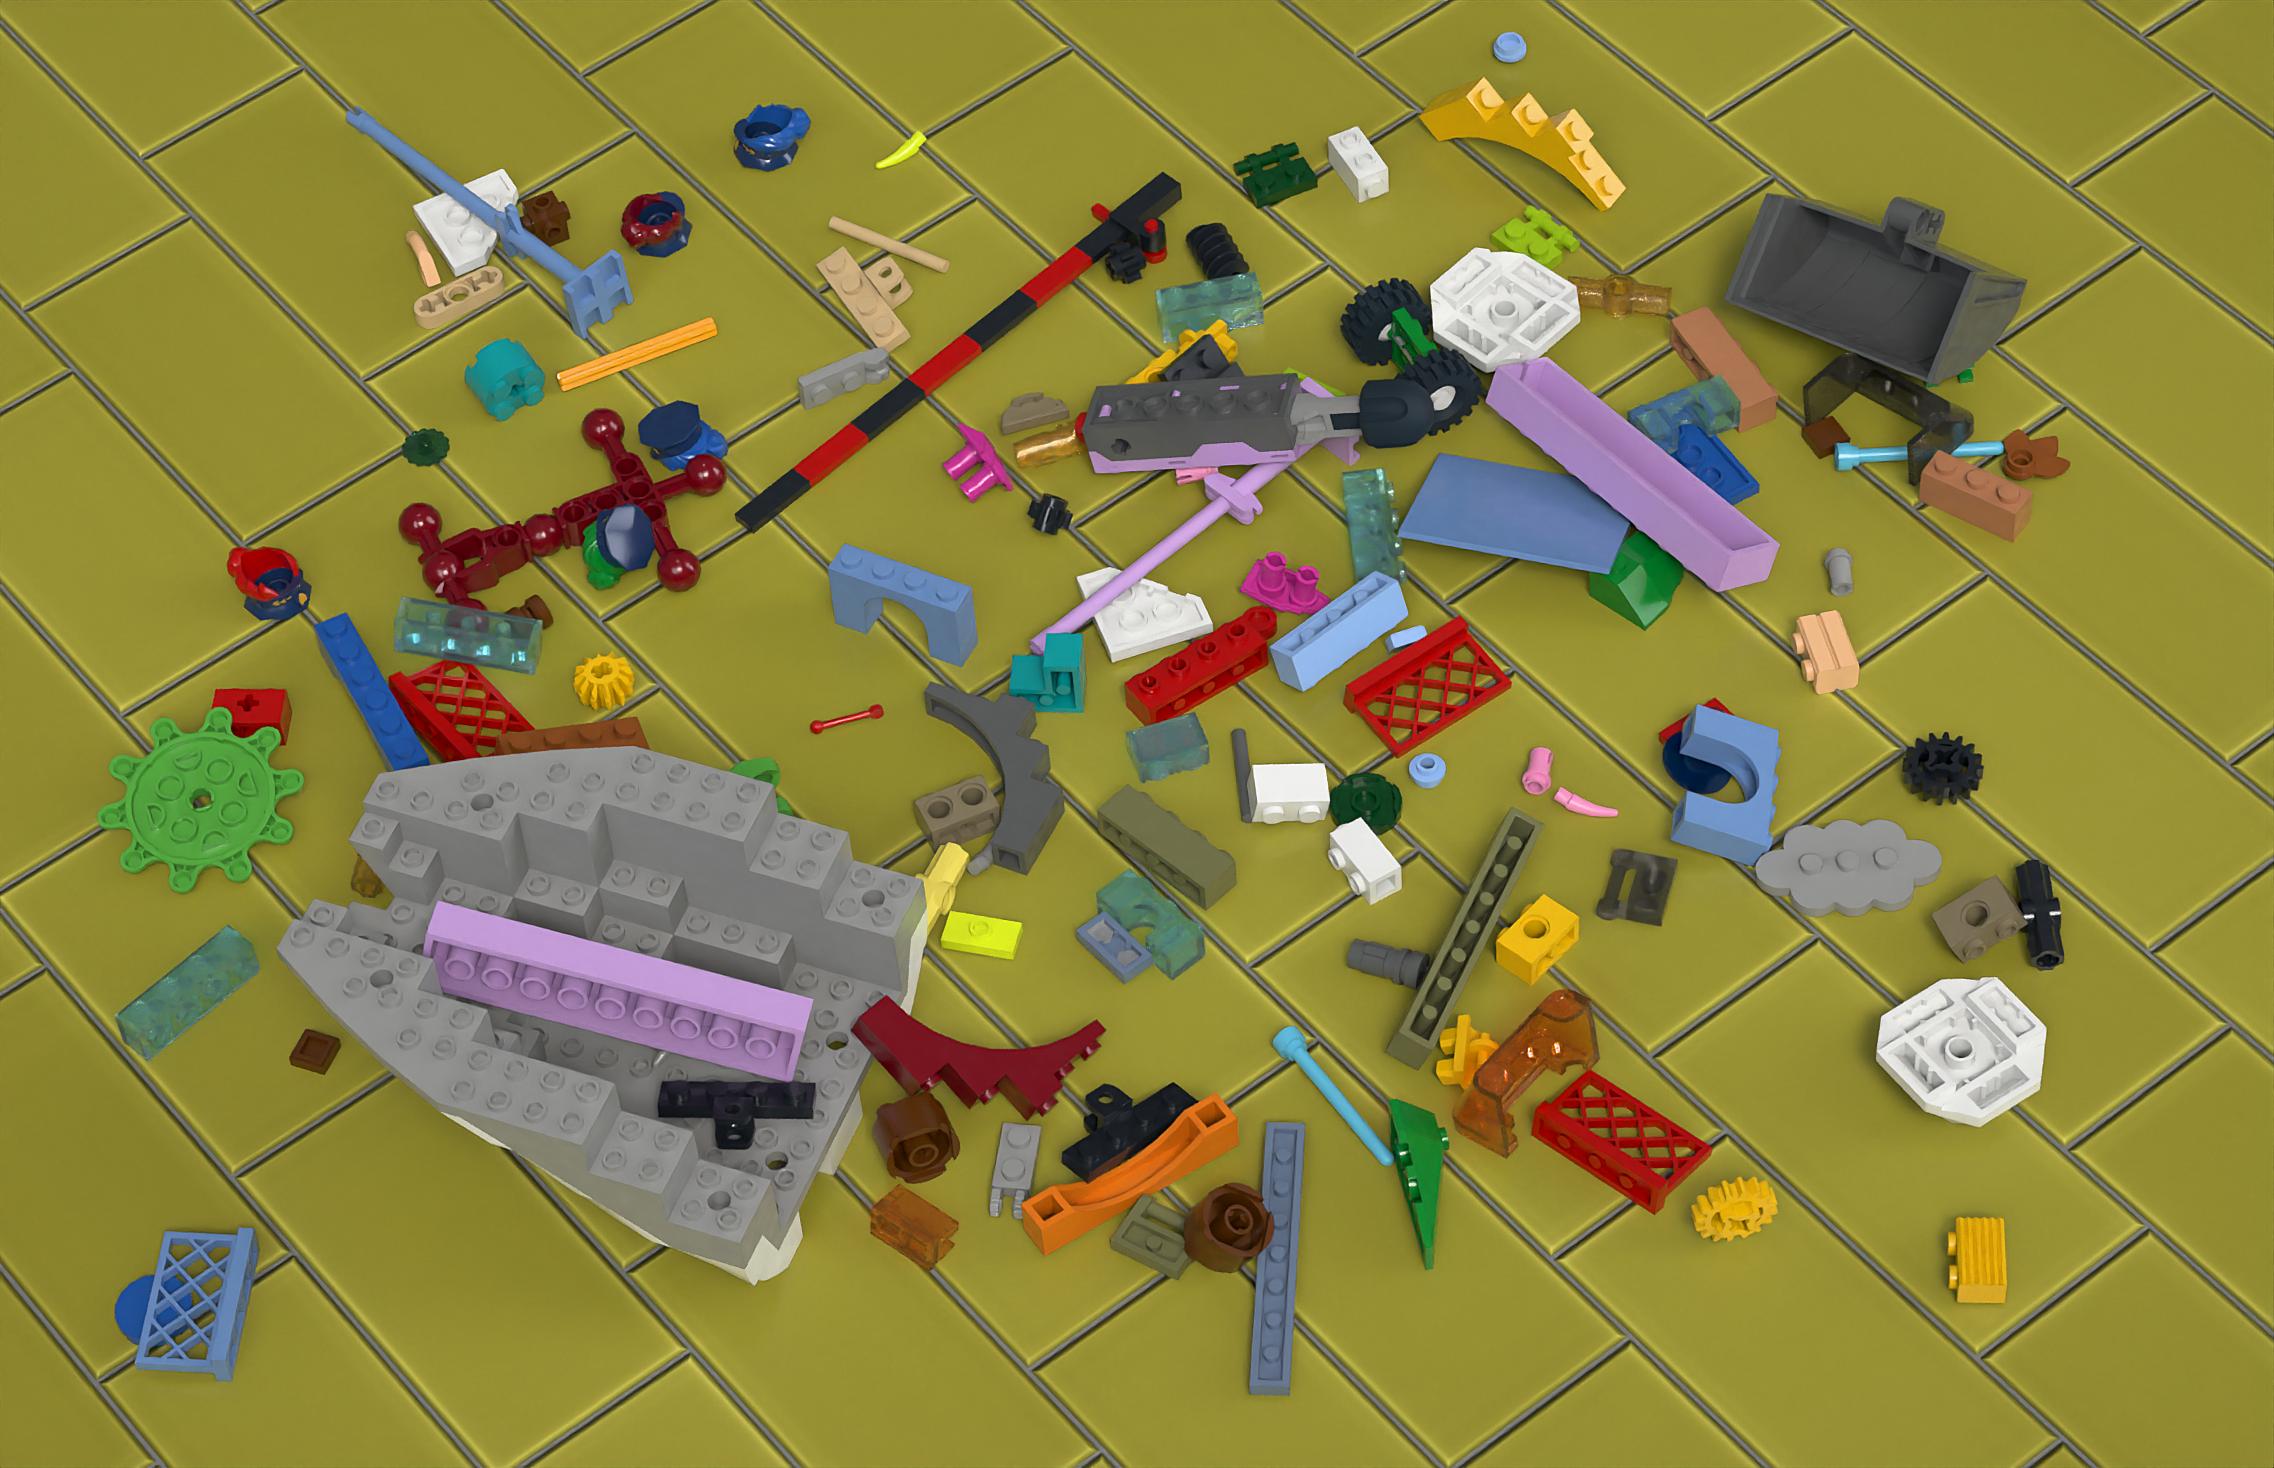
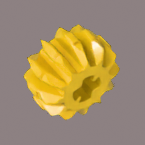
[573,651,635,712]

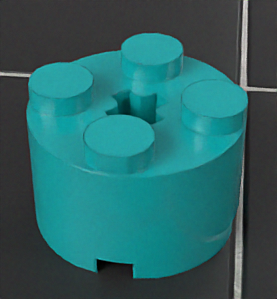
[464,338,545,421]

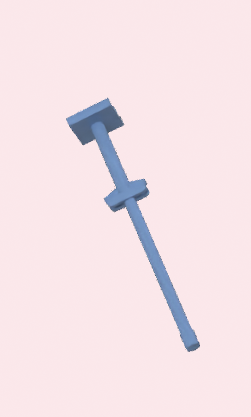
[346,106,633,340]

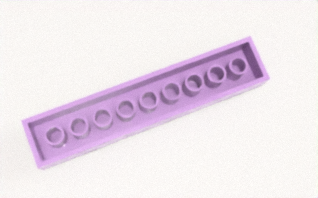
[422,901,814,1082]

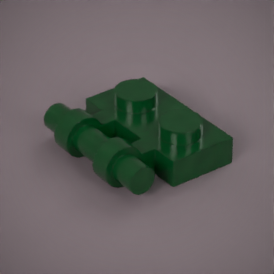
[1233,142,1318,209]

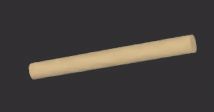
[829,216,950,273]

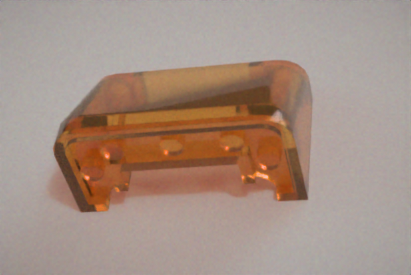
[1452,989,1600,1159]

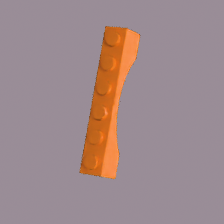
[1021,1092,1239,1256]

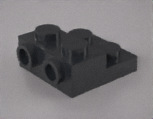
[1157,334,1245,382]

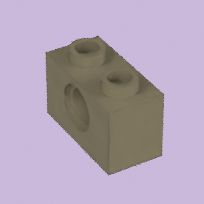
[1931,875,2028,964]

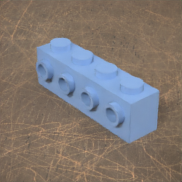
[1269,571,1409,692]

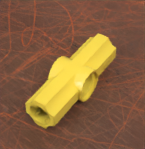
[915,842,970,937]

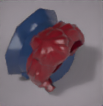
[620,191,693,257]

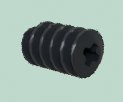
[1186,223,1250,296]

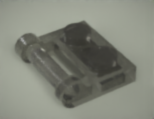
[1595,849,1678,927]

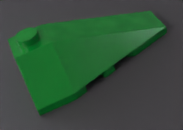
[1589,531,1686,631]
[1388,1099,1449,1270]

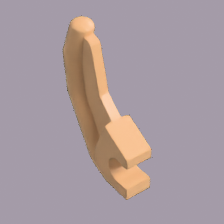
[406,231,441,287]

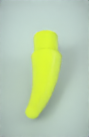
[875,131,927,169]

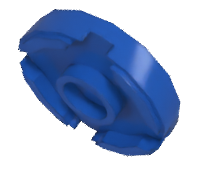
[115,1275,194,1347]

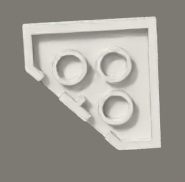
[413,168,519,277]
[1076,567,1213,662]

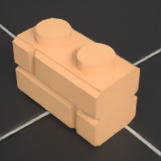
[1791,610,1859,694]

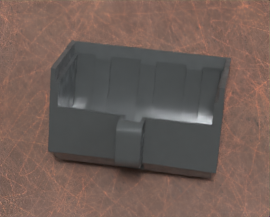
[1724,193,2027,384]

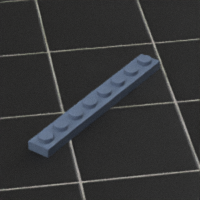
[1249,1122,1306,1396]

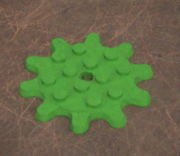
[97,707,305,894]

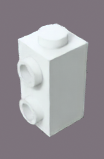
[1328,126,1389,203]
[1328,817,1402,905]

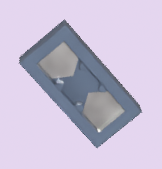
[1076,911,1153,984]

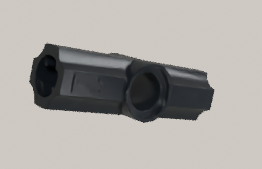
[2015,860,2064,971]

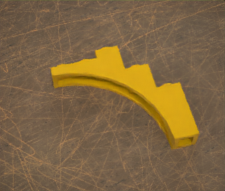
[1419,77,1626,212]

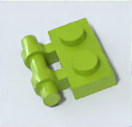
[1491,205,1580,270]

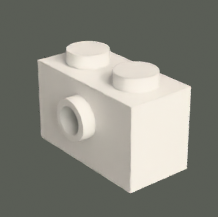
[1247,763,1330,824]

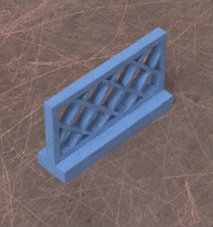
[135,1228,260,1381]

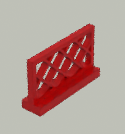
[1343,615,1512,759]
[388,652,536,763]
[1531,1069,1713,1215]

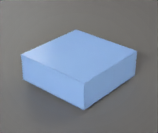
[1384,625,1427,654]

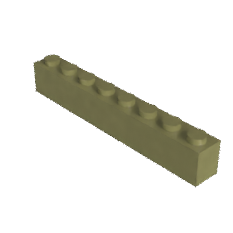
[1385,807,1545,1070]

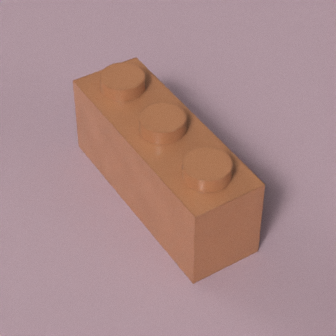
[1919,450,2033,543]

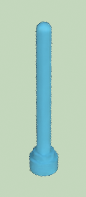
[1834,441,2004,471]
[1272,1026,1394,1166]

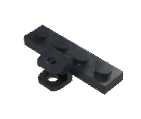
[658,1080,817,1150]
[1061,1082,1199,1184]

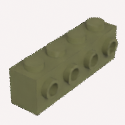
[1097,784,1237,911]

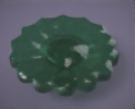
[402,428,450,467]

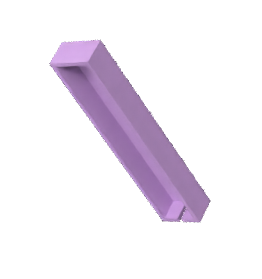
[1485,357,1780,592]

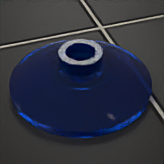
[1662,731,1731,794]

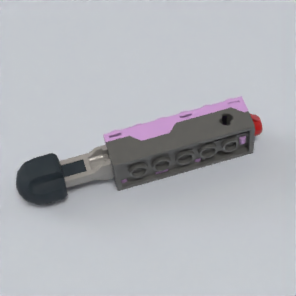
[1075,373,1434,474]

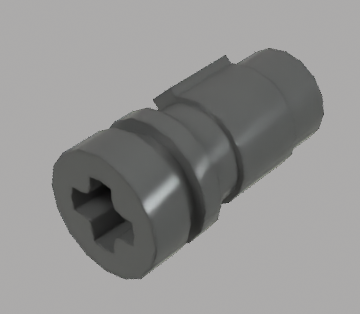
[1347,939,1430,989]

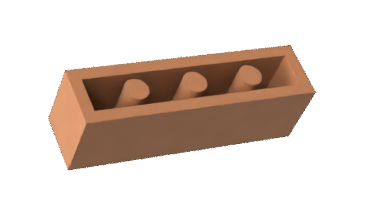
[1669,305,1778,433]

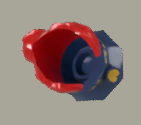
[226,546,312,620]

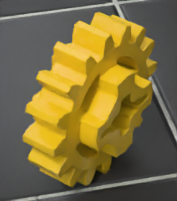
[1691,1177,1778,1242]

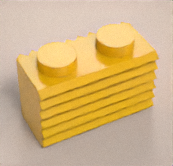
[1947,1217,2007,1303]

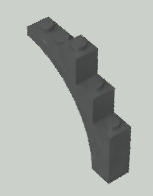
[924,681,1065,876]

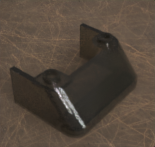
[1803,353,1974,486]

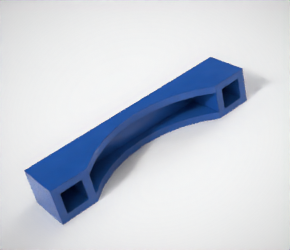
[314,612,430,772]

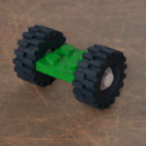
[1340,278,1483,436]

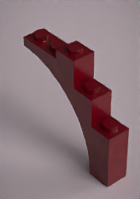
[851,995,1107,1121]

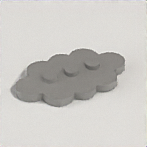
[1755,819,1942,917]

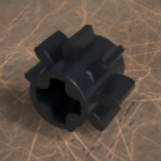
[1105,241,1147,284]
[1027,493,1073,535]

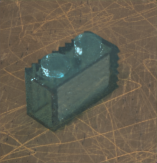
[1125,712,1210,783]

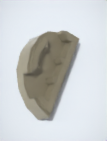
[1001,392,1069,435]

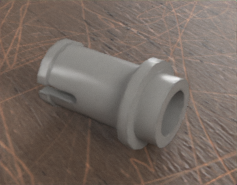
[1824,548,1854,596]

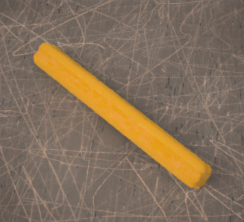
[556,317,718,392]

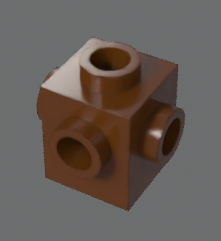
[520,190,571,247]

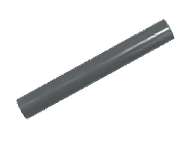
[1231,728,1252,823]

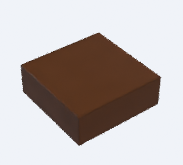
[1802,416,1851,459]
[289,1029,341,1075]

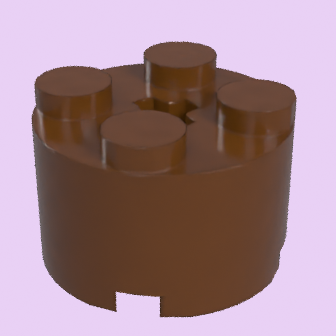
[872,1092,960,1184]
[1183,1182,1274,1273]

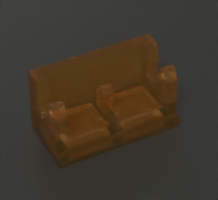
[870,1184,959,1272]

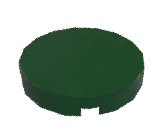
[1329,772,1403,836]

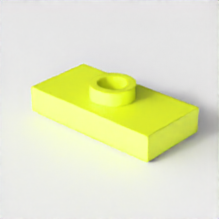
[941,911,1023,960]

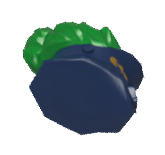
[582,503,655,591]

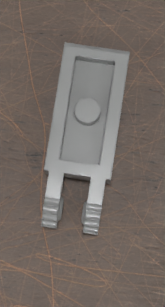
[798,347,890,410]
[990,1123,1042,1219]

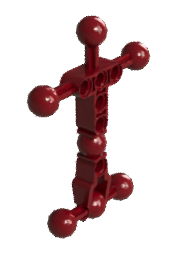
[398,408,728,642]

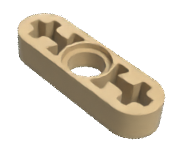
[414,266,505,329]

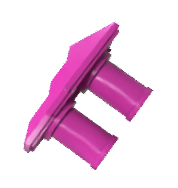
[942,423,1014,503]
[1240,552,1331,615]

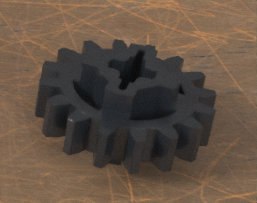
[1902,732,1984,806]

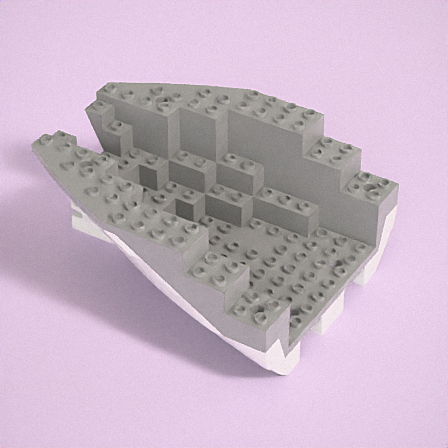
[277,746,927,1286]

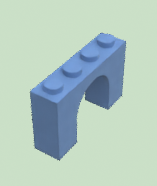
[828,543,978,667]
[1670,704,1781,867]

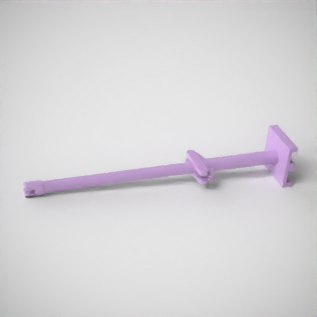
[1029,377,1360,656]

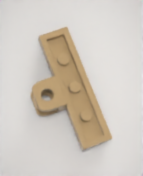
[816,246,913,353]

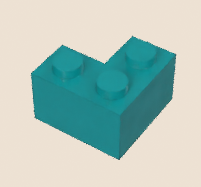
[1009,632,1087,713]

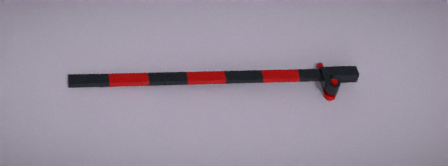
[735,172,1182,534]

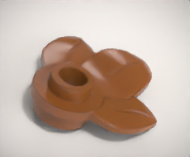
[2003,429,2070,480]

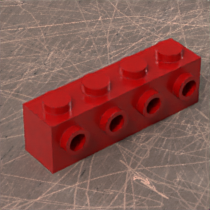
[1124,616,1268,733]

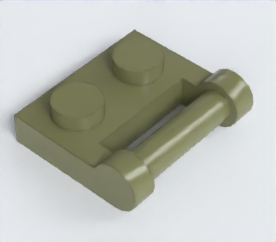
[1110,1193,1193,1280]

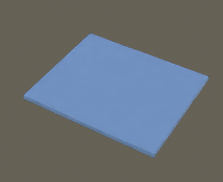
[1398,453,1632,575]

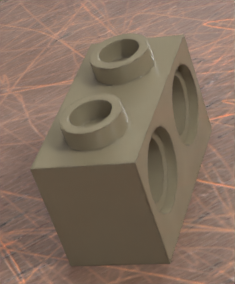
[914,775,1001,854]

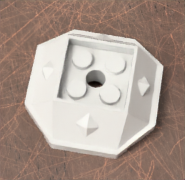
[1430,247,1580,373]
[1876,977,2047,1127]

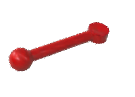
[810,704,884,734]

